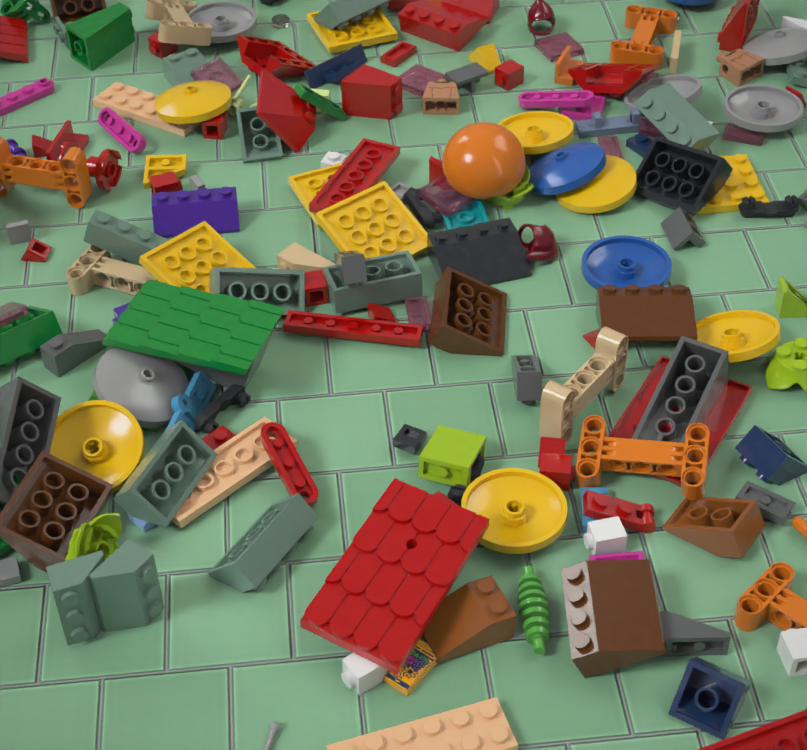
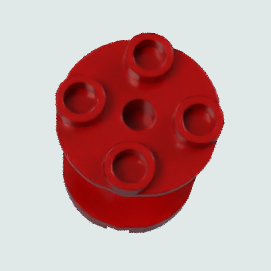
[58,141,122,191]

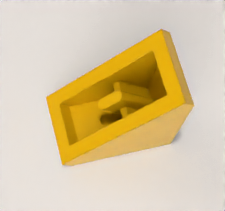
[468,43,501,75]

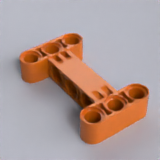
[609,5,678,71]
[0,137,92,209]
[576,415,710,500]
[734,562,807,632]

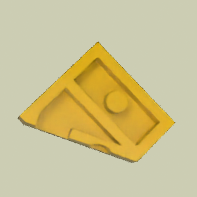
[143,154,188,189]

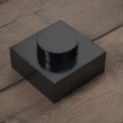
[393,424,427,455]

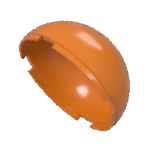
[442,122,526,199]

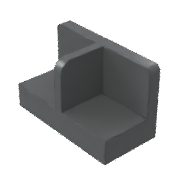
[445,62,488,93]

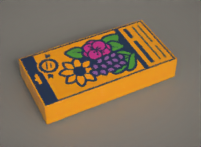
[384,639,437,696]

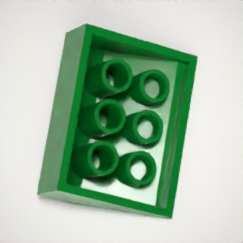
[0,306,63,367]

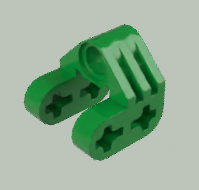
[0,0,50,24]

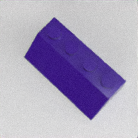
[152,187,240,238]

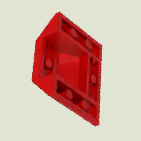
[237,34,316,79]
[568,63,658,97]
[256,69,316,153]

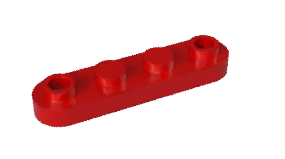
[260,422,319,508]

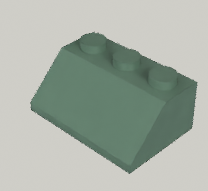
[89,539,164,632]
[46,550,105,646]

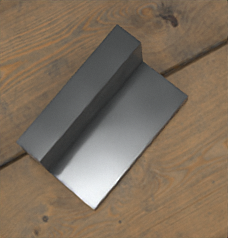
[660,207,706,251]

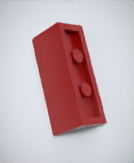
[46,120,89,161]

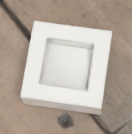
[320,151,347,168]

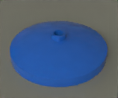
[529,142,607,195]
[581,235,672,290]

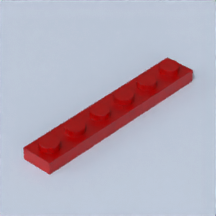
[283,310,424,347]

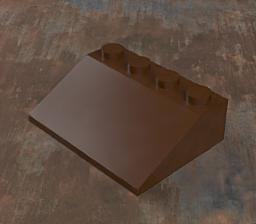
[429,267,507,357]
[596,284,698,341]
[0,450,113,573]
[561,559,667,678]

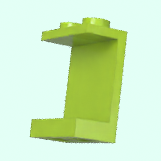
[418,425,487,489]

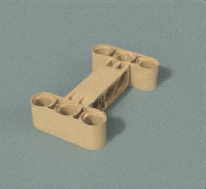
[145,0,212,46]
[66,244,158,296]
[539,326,629,445]

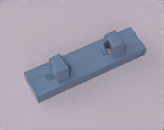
[575,108,656,138]

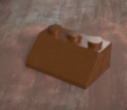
[49,0,107,24]

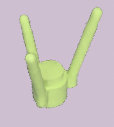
[226,75,257,117]

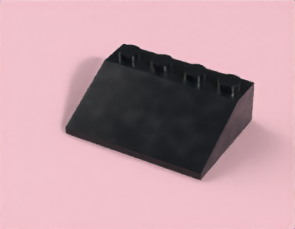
[634,136,733,216]
[427,217,532,285]

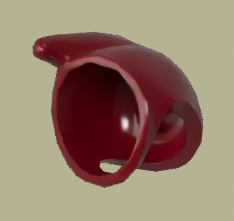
[527,0,555,36]
[518,224,559,261]

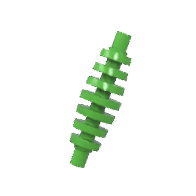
[518,565,549,655]

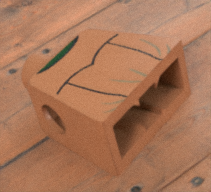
[716,49,765,87]
[422,79,459,115]

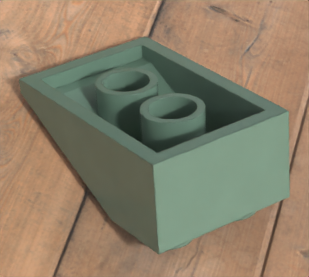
[162,48,218,87]
[236,106,283,163]

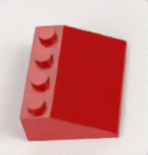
[398,0,489,52]
[717,0,760,52]

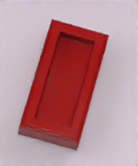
[380,41,417,68]

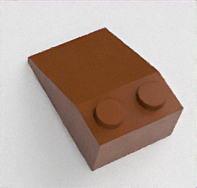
[663,497,765,558]
[422,575,517,663]

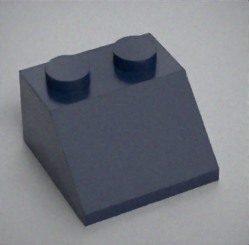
[735,425,807,486]
[668,657,752,740]

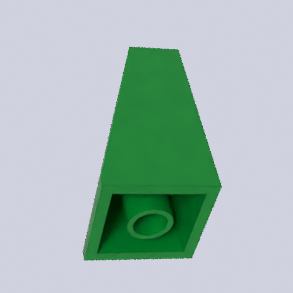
[65,2,135,71]

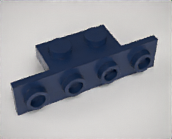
[304,44,367,89]

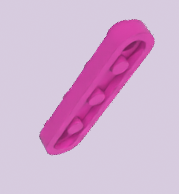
[0,78,55,117]
[518,90,594,109]
[98,107,146,154]

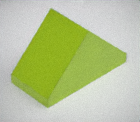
[774,276,807,318]

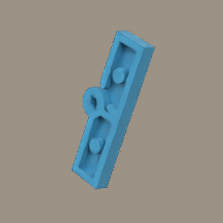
[166,370,216,432]

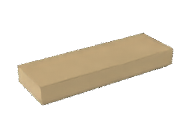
[669,30,682,75]

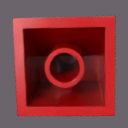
[341,64,403,120]

